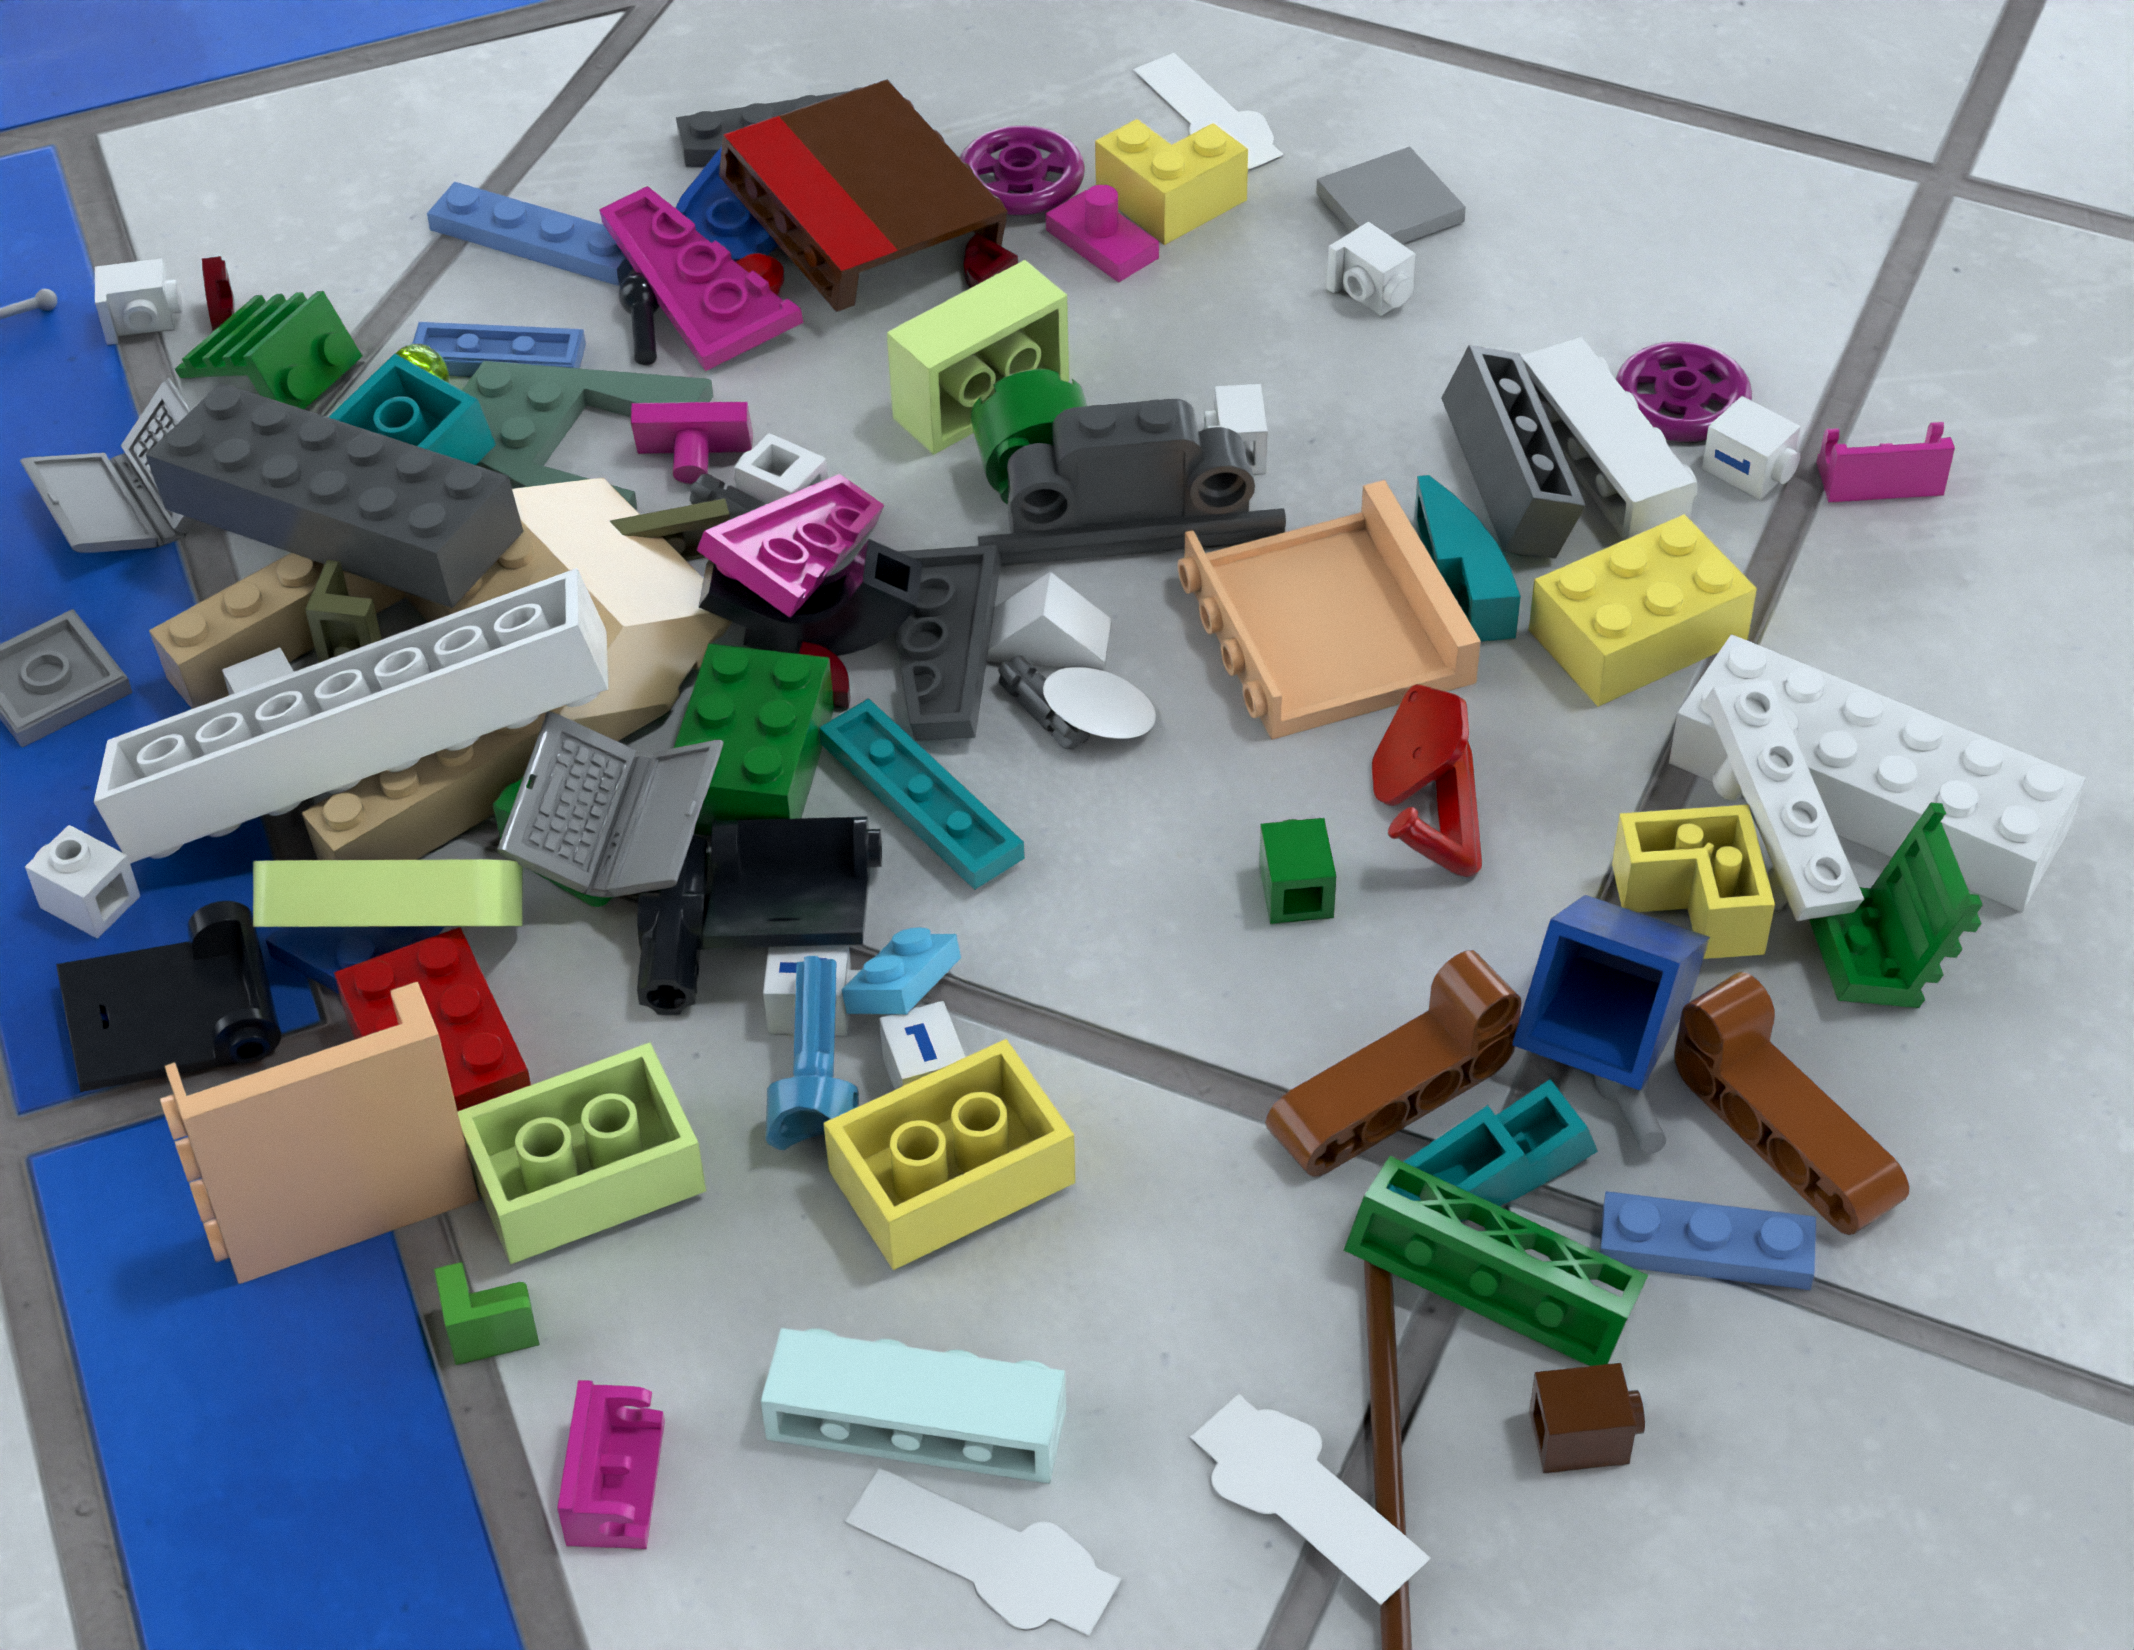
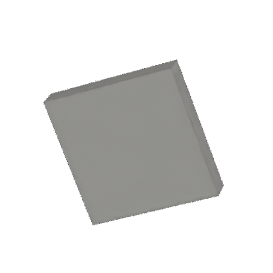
[1316,146,1466,244]
[0,609,133,748]

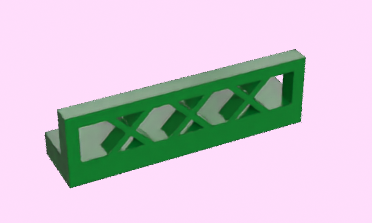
[1343,1156,1648,1366]

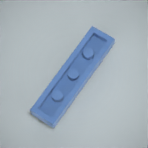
[427,181,633,286]

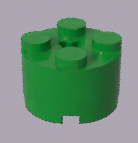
[971,369,1087,504]

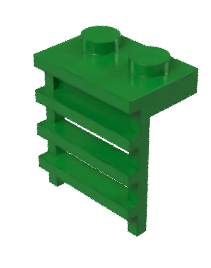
[175,291,363,410]
[1809,802,1983,1008]

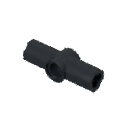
[637,834,709,1015]

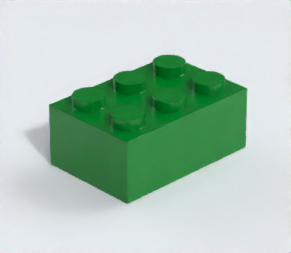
[674,643,834,836]

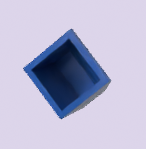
[1512,895,1710,1091]

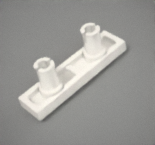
[1704,679,1864,921]

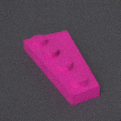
[599,186,803,371]
[697,474,884,618]

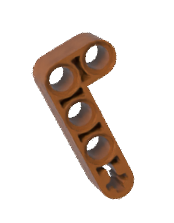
[1265,950,1522,1177]
[1674,971,1909,1235]

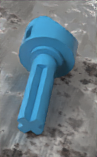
[765,956,859,1151]

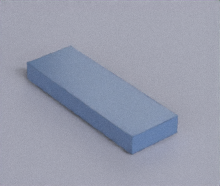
[407,322,586,377]

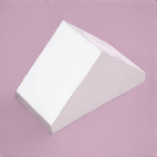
[987,572,1111,670]

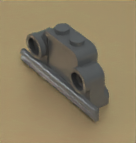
[978,399,1286,566]

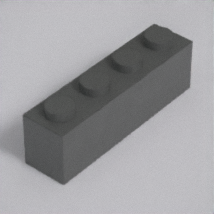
[1441,345,1586,559]

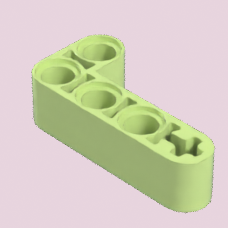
[253,859,523,927]

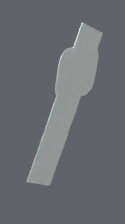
[1189,1394,1431,1605]

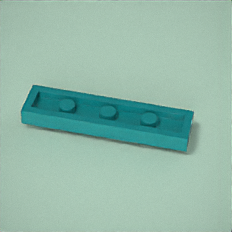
[819,698,1025,890]

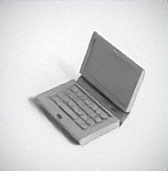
[20,378,197,553]
[497,711,724,898]

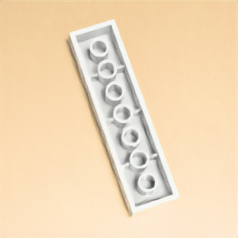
[94,568,608,863]

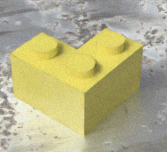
[1095,119,1248,245]
[1612,804,1775,959]

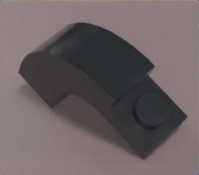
[698,539,923,656]

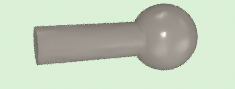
[1595,1075,1666,1154]

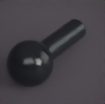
[619,272,660,365]

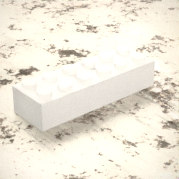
[1669,634,2085,912]

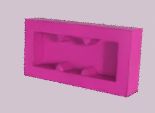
[1045,185,1159,283]
[631,402,753,484]

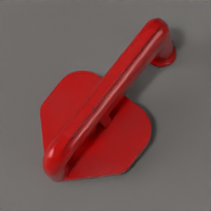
[1372,684,1482,877]

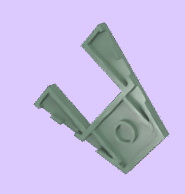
[462,361,714,510]

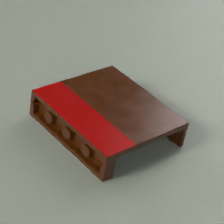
[719,79,1008,312]

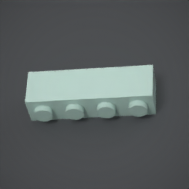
[761,1328,1066,1484]

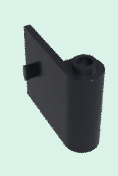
[703,816,882,949]
[56,901,281,1092]

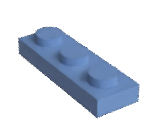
[1599,1191,1816,1290]

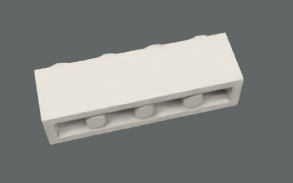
[1521,337,1698,540]

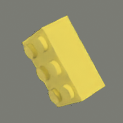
[1528,514,1757,707]
[824,1039,1075,1270]

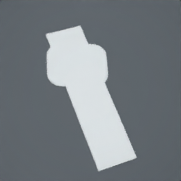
[1133,53,1284,170]
[845,1467,1122,1636]

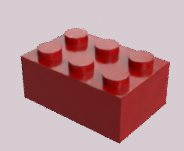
[334,927,531,1112]

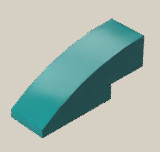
[1414,475,1521,642]
[1389,1079,1598,1222]

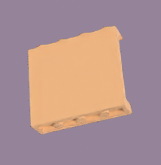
[1178,480,1481,740]
[160,982,479,1284]

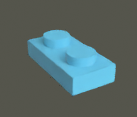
[841,927,961,1014]

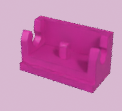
[1816,422,1955,502]
[557,1380,665,1549]

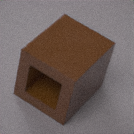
[1529,1363,1645,1473]

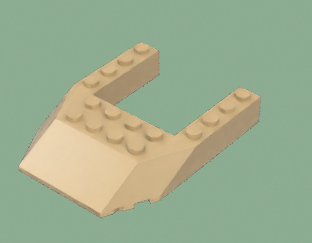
[149,477,732,860]

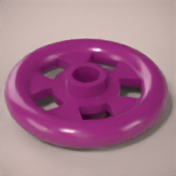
[959,125,1085,215]
[1615,341,1752,442]

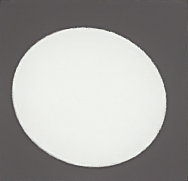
[1043,667,1156,739]

